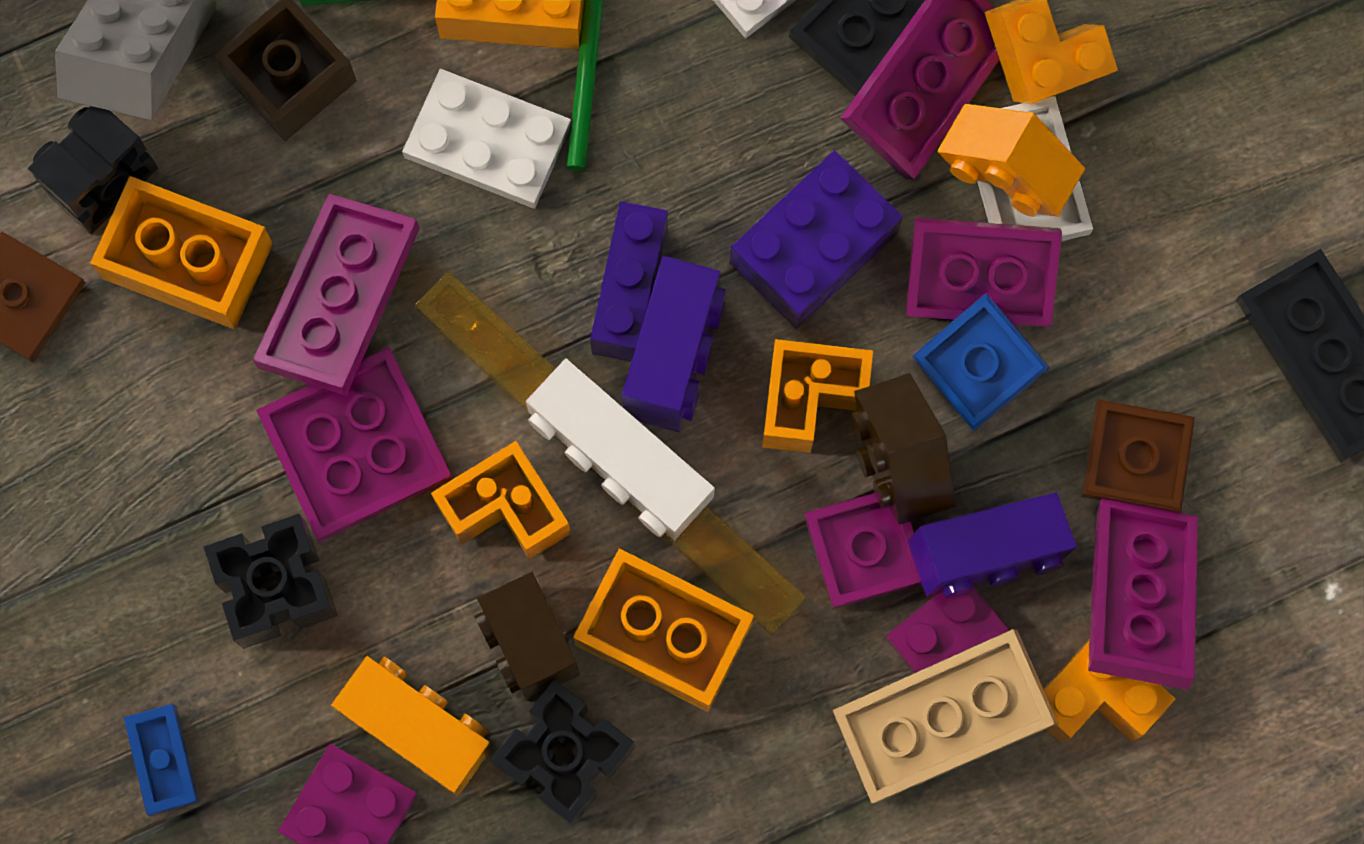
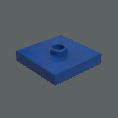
[912,293,1050,431]

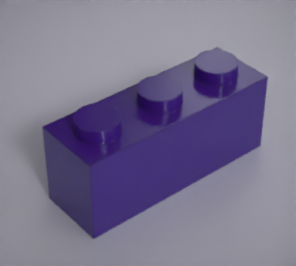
[590,201,668,362]
[908,492,1077,599]

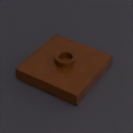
[0,232,86,363]
[1081,399,1195,513]

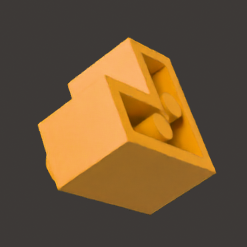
[984,0,1118,104]
[937,104,1085,217]
[762,339,873,453]
[431,441,571,560]
[1044,638,1176,744]

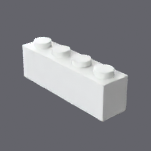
[526,358,715,541]

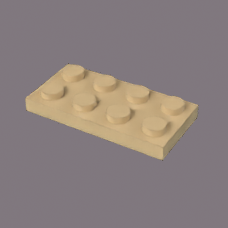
[833,629,1059,804]

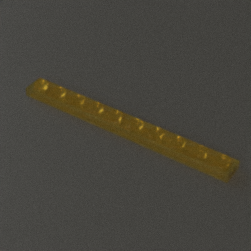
[415,271,806,636]

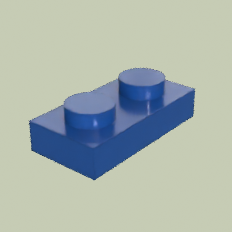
[124,703,200,816]

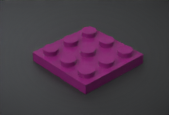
[256,347,453,543]

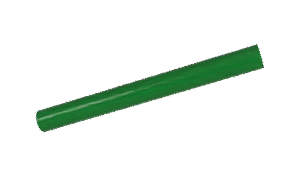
[567,0,603,172]

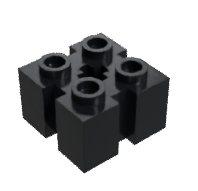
[28,106,158,235]
[203,513,338,649]
[490,679,635,827]

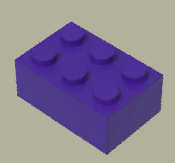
[729,150,903,330]
[622,256,726,433]

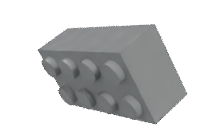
[55,0,216,120]

